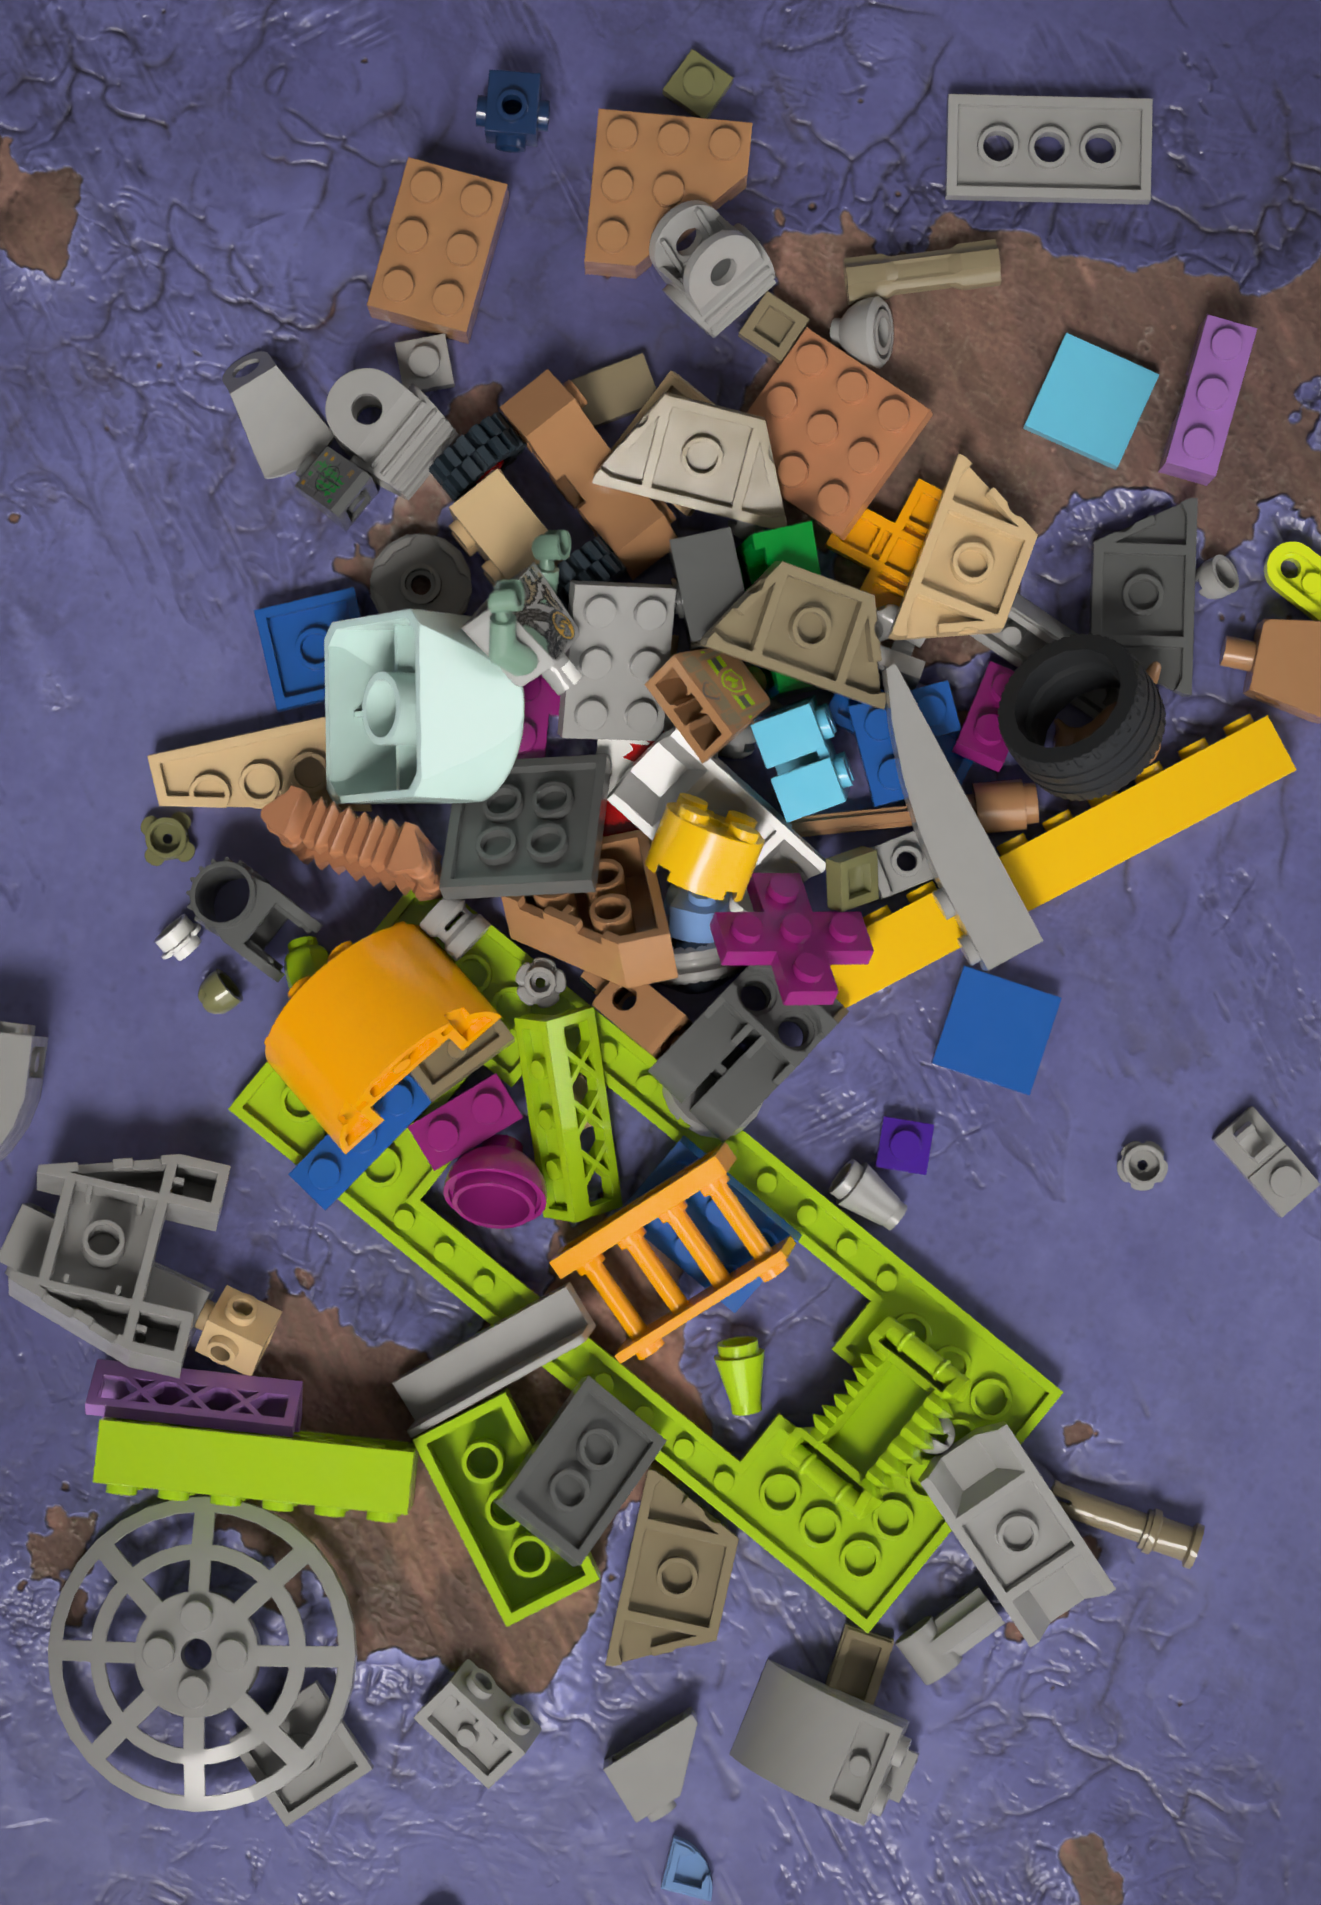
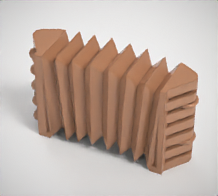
[260,785,443,901]

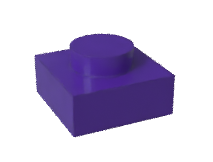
[874,1116,934,1175]

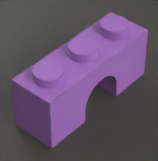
[1158,315,1257,486]

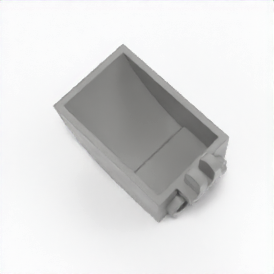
[0,1021,48,1161]
[729,1659,919,1826]

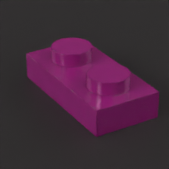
[952,661,1015,772]
[408,1073,523,1171]

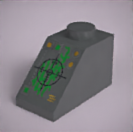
[295,446,378,532]

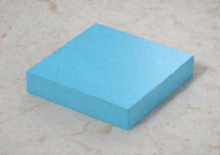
[1023,333,1159,470]

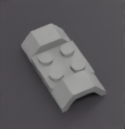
[607,727,826,912]
[918,1421,1116,1648]

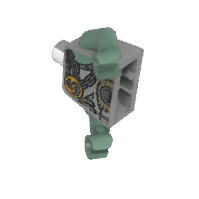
[462,530,582,695]

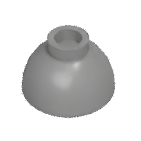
[830,296,894,369]

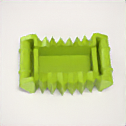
[780,1316,971,1520]

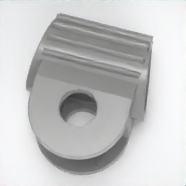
[649,200,776,338]
[325,368,460,501]

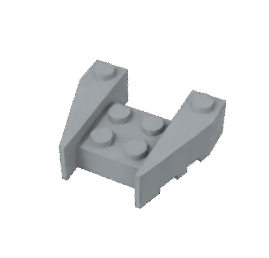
[8,1154,231,1379]

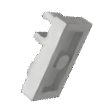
[1212,1106,1321,1218]

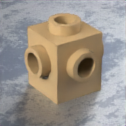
[195,1285,283,1376]

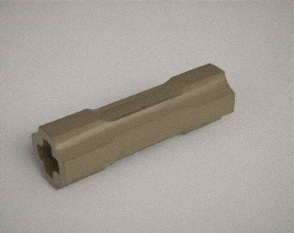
[843,239,1001,305]

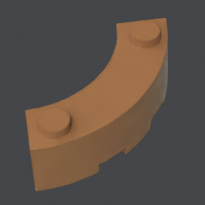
[499,369,678,580]

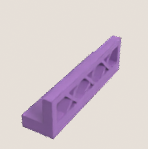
[85,1359,303,1437]

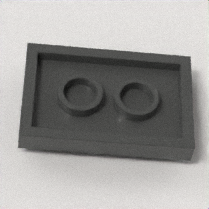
[493,1376,667,1567]

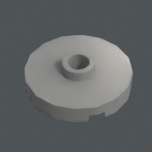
[370,534,472,615]

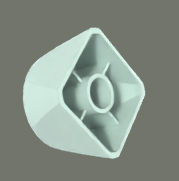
[324,609,525,804]

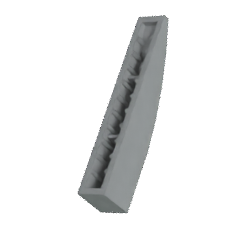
[882,664,1043,971]

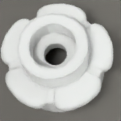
[154,914,202,961]

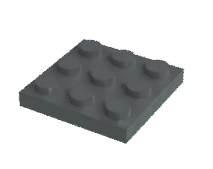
[439,754,612,900]

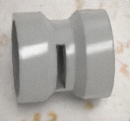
[419,898,491,962]

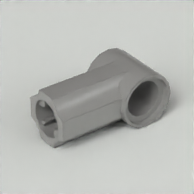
[895,1586,1005,1685]

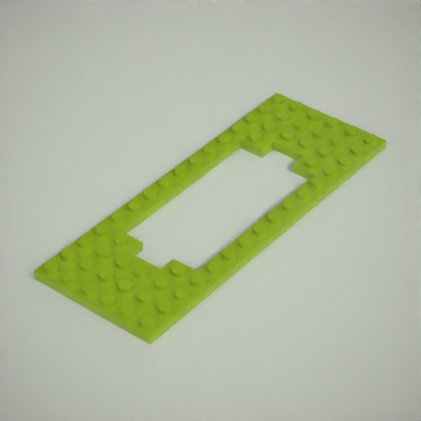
[228,890,1063,1633]

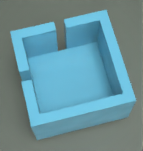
[750,695,855,823]

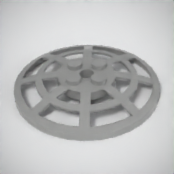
[48,1496,358,1812]

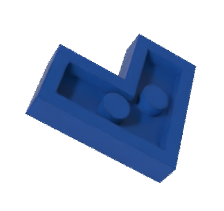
[847,680,961,807]

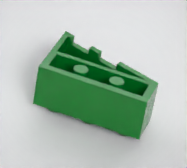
[736,521,821,700]

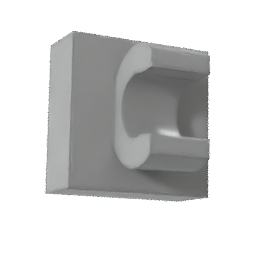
[877,640,926,690]

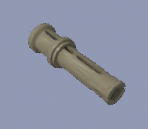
[1051,1480,1205,1569]

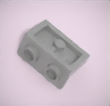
[414,1659,542,1789]

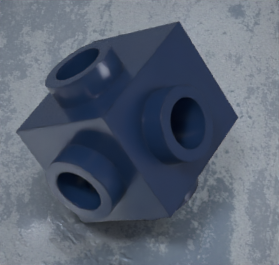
[476,69,550,153]

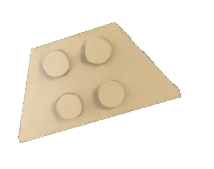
[888,454,1038,641]

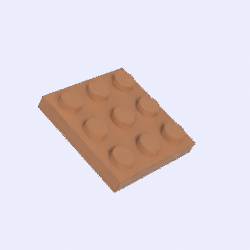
[747,328,933,541]

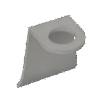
[222,351,335,479]

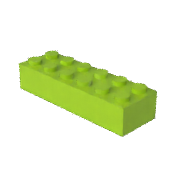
[93,1417,419,1523]

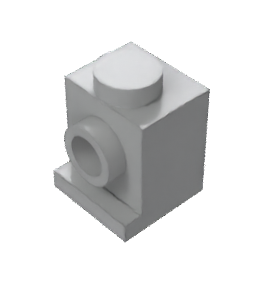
[871,831,934,901]

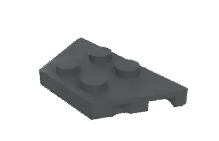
[1089,498,1198,697]

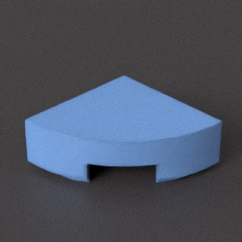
[661,1835,712,1901]

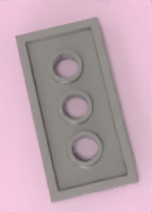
[945,94,1153,205]

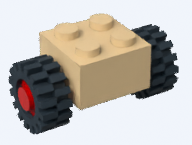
[429,412,627,612]

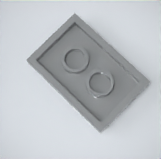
[557,580,676,741]

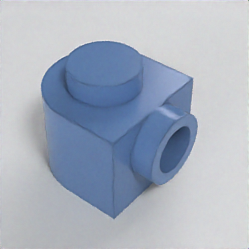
[664,884,729,943]

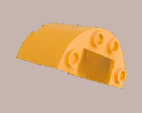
[264,921,502,1155]

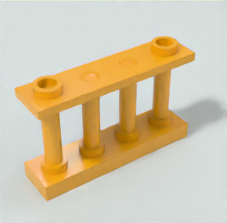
[549,1142,796,1364]

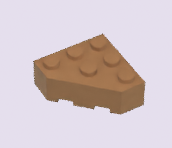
[584,109,752,279]
[501,829,678,988]

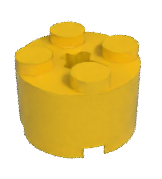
[645,793,765,902]

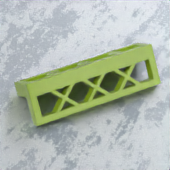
[514,1006,623,1223]

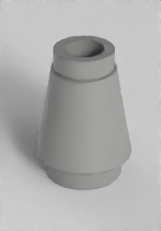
[829,1159,907,1230]

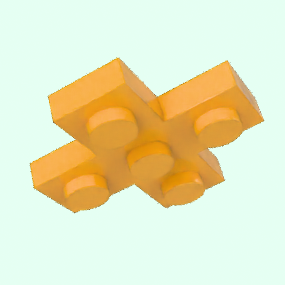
[825,478,943,639]

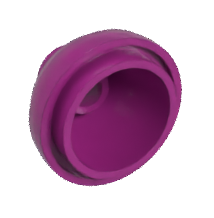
[443,1134,547,1229]

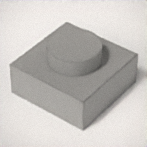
[395,334,455,393]

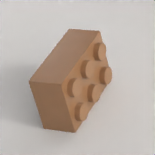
[367,157,510,344]

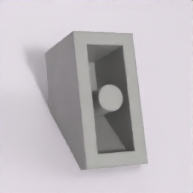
[603,1706,697,1823]

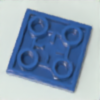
[931,966,1062,1096]

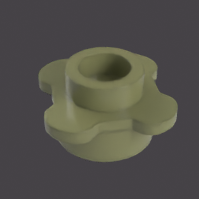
[140,812,195,866]

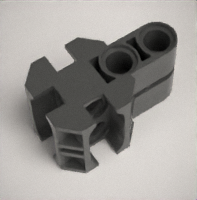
[648,965,849,1143]

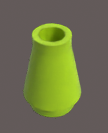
[714,1336,765,1416]

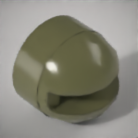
[198,969,243,1014]

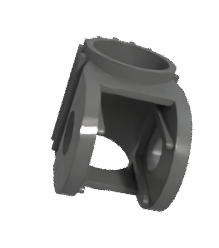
[186,857,323,983]

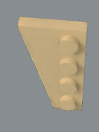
[147,716,372,812]

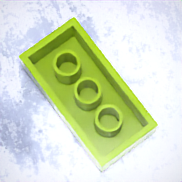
[412,1388,601,1627]

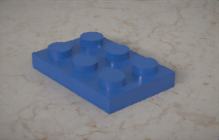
[621,1135,802,1313]

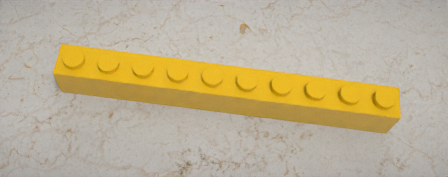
[830,713,1297,1008]

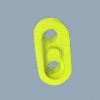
[1264,541,1321,621]

